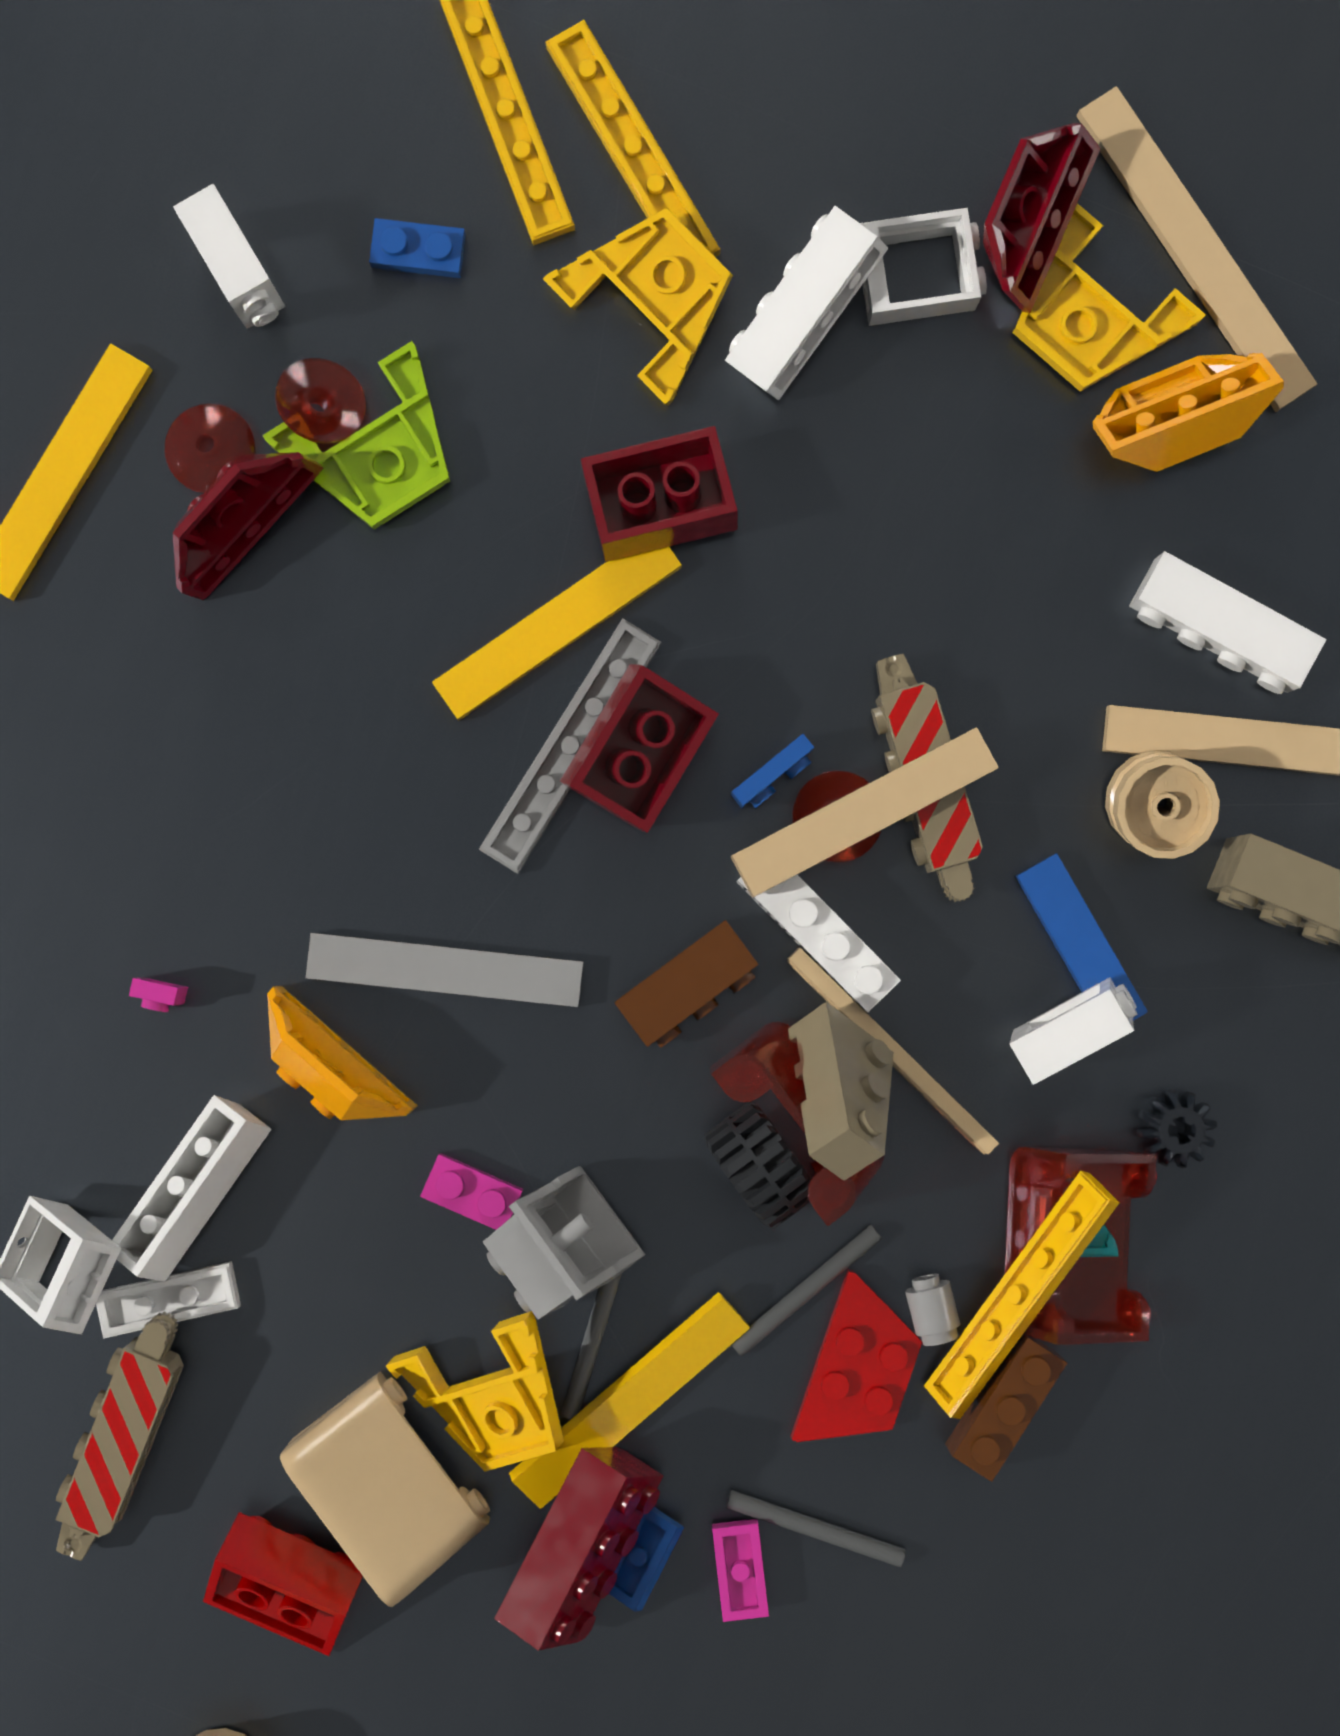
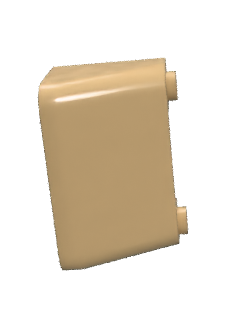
[280,1371,490,1607]

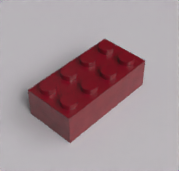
[494,1447,664,1651]

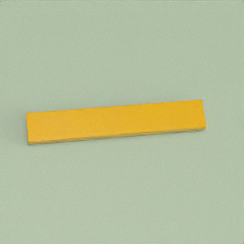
[439,0,575,246]
[545,20,721,257]
[0,343,153,601]
[432,547,682,721]
[924,1170,1120,1419]
[509,1292,750,1509]

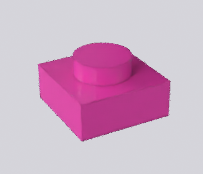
[129,977,188,1012]

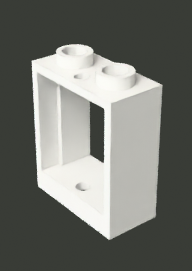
[173,184,286,329]
[860,207,987,326]
[1009,977,1138,1085]
[0,1196,121,1335]

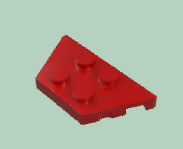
[791,1269,922,1442]

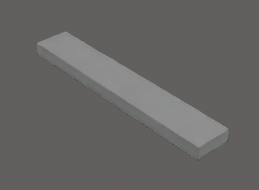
[479,618,661,874]
[306,933,584,1007]

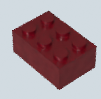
[581,426,738,562]
[560,664,719,833]

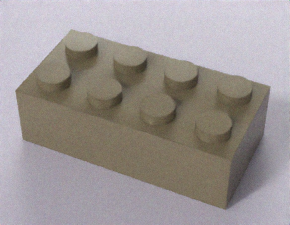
[1207,833,1340,945]

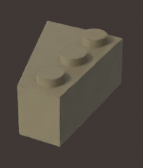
[788,1002,894,1181]

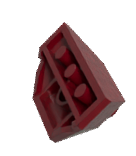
[983,123,1101,313]
[173,452,324,601]

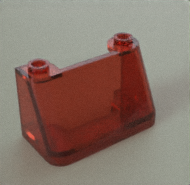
[709,1022,884,1226]
[1005,1147,1157,1345]

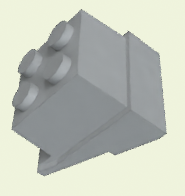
[483,1166,646,1320]

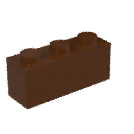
[614,920,759,1048]
[945,1332,1067,1482]

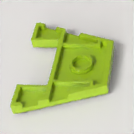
[262,341,451,530]

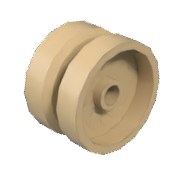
[1105,751,1220,859]

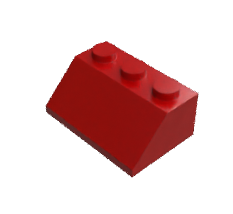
[203,1512,363,1656]

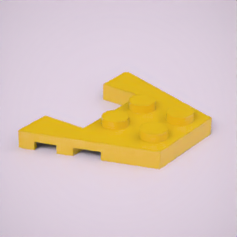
[1013,203,1206,392]
[543,208,733,406]
[386,1311,564,1472]

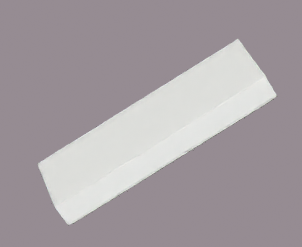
[96,1261,241,1339]

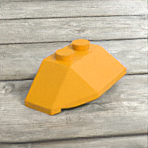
[1093,353,1284,472]
[267,986,418,1120]

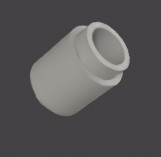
[905,1273,961,1346]

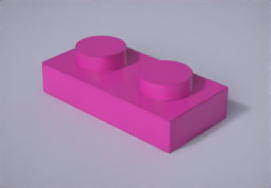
[420,1153,524,1230]
[712,1519,769,1622]

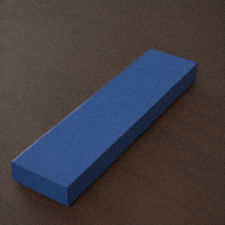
[1015,853,1148,1021]

